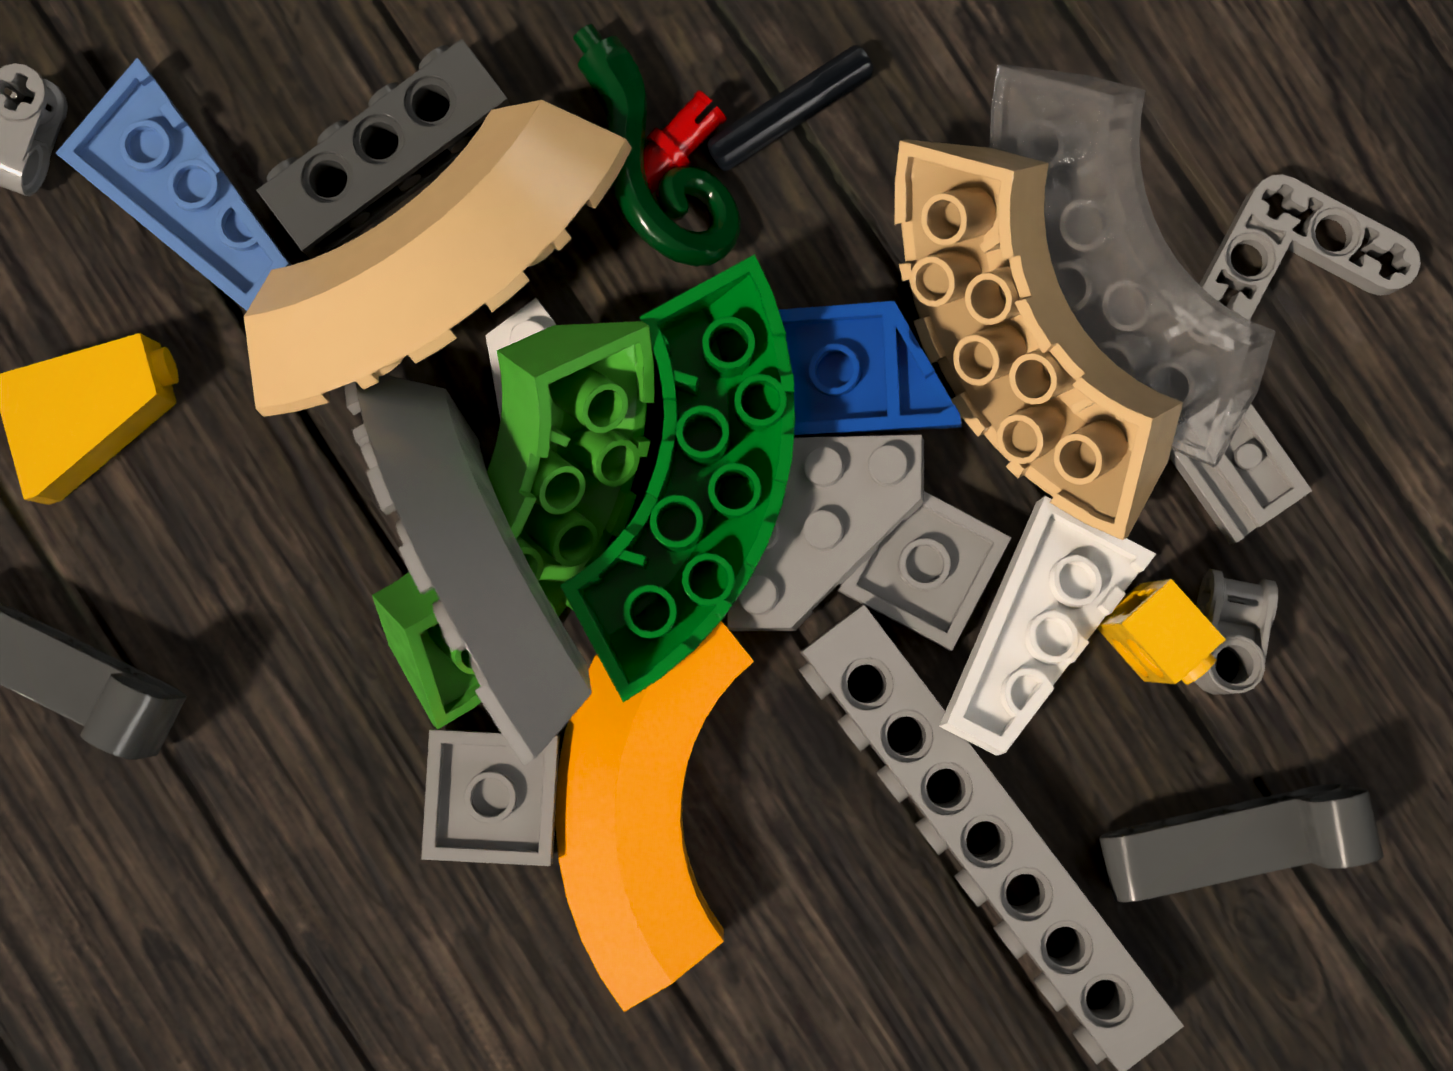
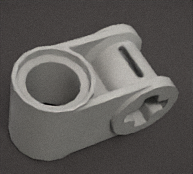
[0,63,68,196]
[1194,569,1278,695]

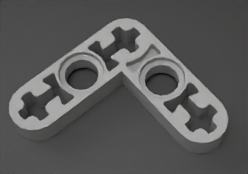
[1186,174,1421,345]

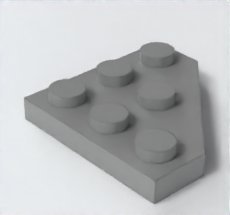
[727,435,924,631]

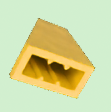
[0,333,179,505]

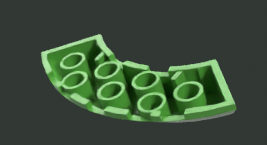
[372,321,655,730]

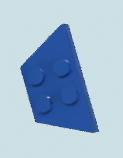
[779,301,962,438]

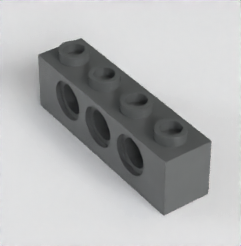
[256,39,511,259]

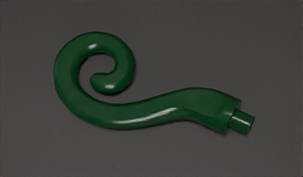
[573,24,741,267]

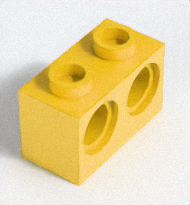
[1097,579,1226,685]

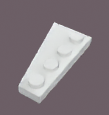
[939,496,1156,756]

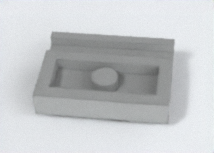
[1169,386,1312,544]

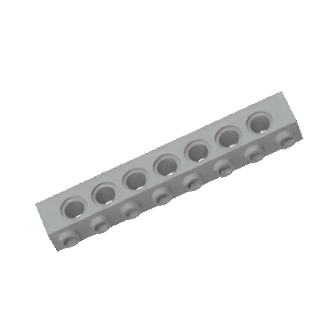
[798,605,1184,1071]

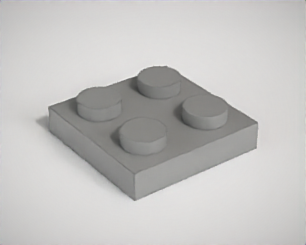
[837,491,1012,651]
[421,729,560,866]

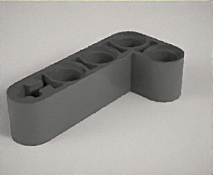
[0,601,187,760]
[1099,783,1384,902]

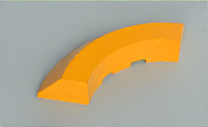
[555,621,754,1012]

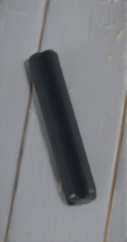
[708,45,874,171]

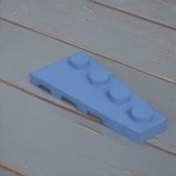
[56,58,292,311]

